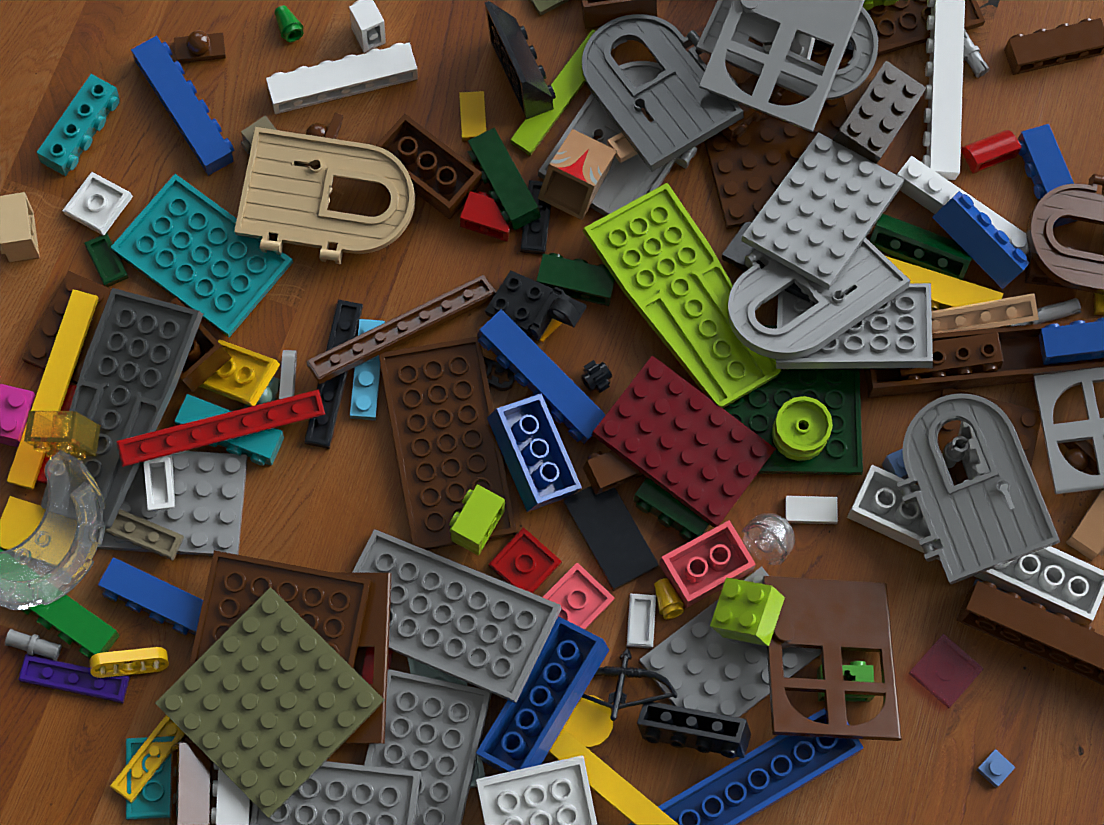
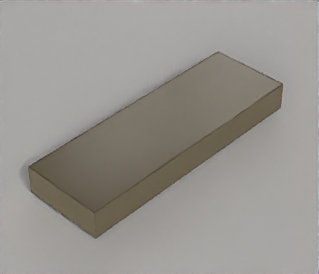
[100,509,184,561]

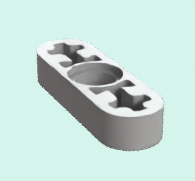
[279,350,297,399]

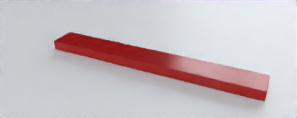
[115,389,325,467]

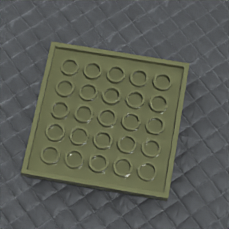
[155,587,385,818]

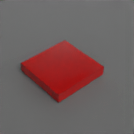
[488,527,562,593]

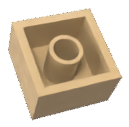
[0,192,40,262]

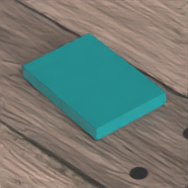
[126,736,180,820]

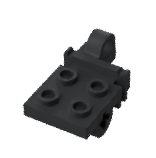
[485,270,587,341]

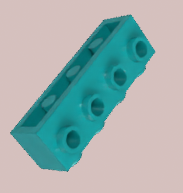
[36,74,120,176]

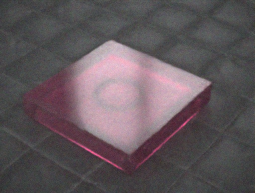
[909,634,984,708]

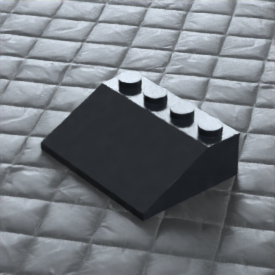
[485,1,556,120]

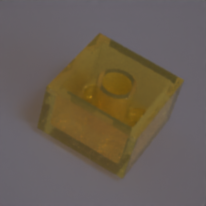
[24,411,101,460]

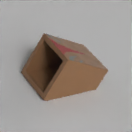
[538,129,617,220]

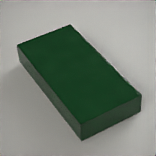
[84,233,128,287]

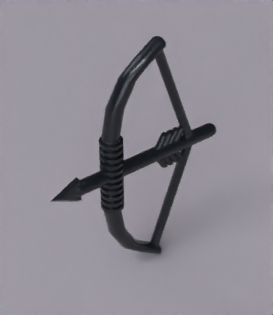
[582,647,677,721]

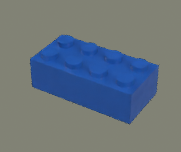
[487,393,582,512]

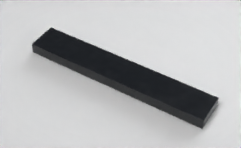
[304,299,363,449]

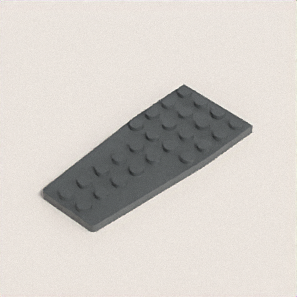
[41,288,203,529]

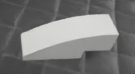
[143,454,175,511]

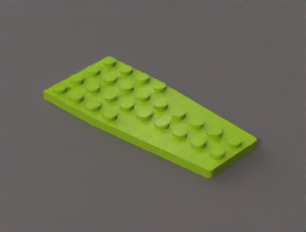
[583,183,781,408]

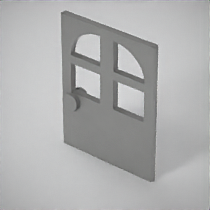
[699,0,865,132]
[1033,367,1104,494]

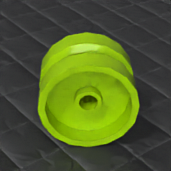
[772,396,833,461]

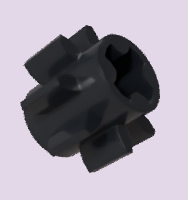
[581,360,612,393]

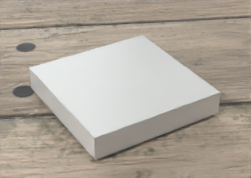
[62,172,133,236]

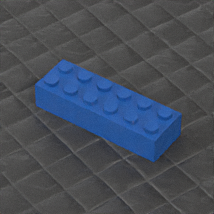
[476,616,609,773]

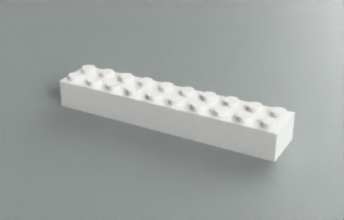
[847,465,1104,625]

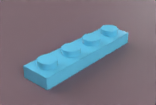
[350,319,385,420]

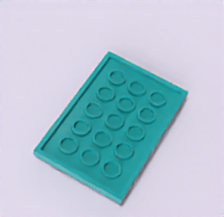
[110,174,293,338]

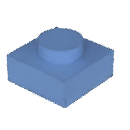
[976,749,1015,788]

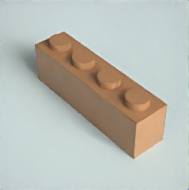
[1066,488,1104,560]

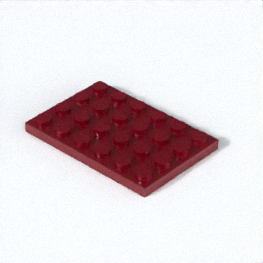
[591,356,776,528]

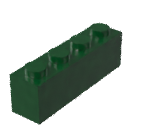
[467,128,541,231]
[870,214,972,280]

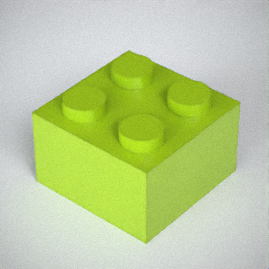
[449,484,505,556]
[710,577,785,646]

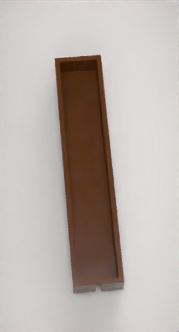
[864,318,1104,398]

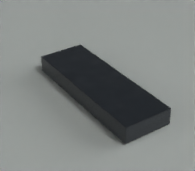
[520,180,551,255]

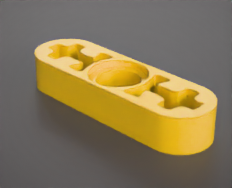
[89,647,169,678]

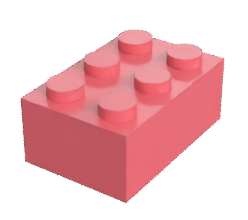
[659,520,756,609]

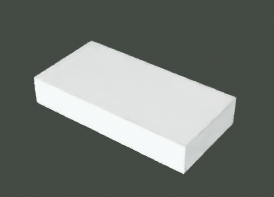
[785,496,838,524]
[626,593,656,649]

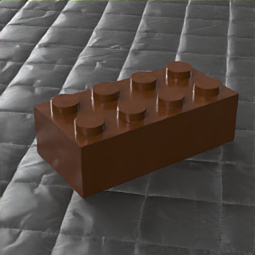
[375,114,482,219]

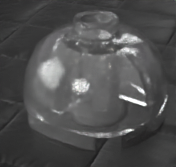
[742,513,795,565]

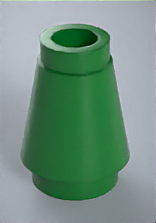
[274,5,304,42]

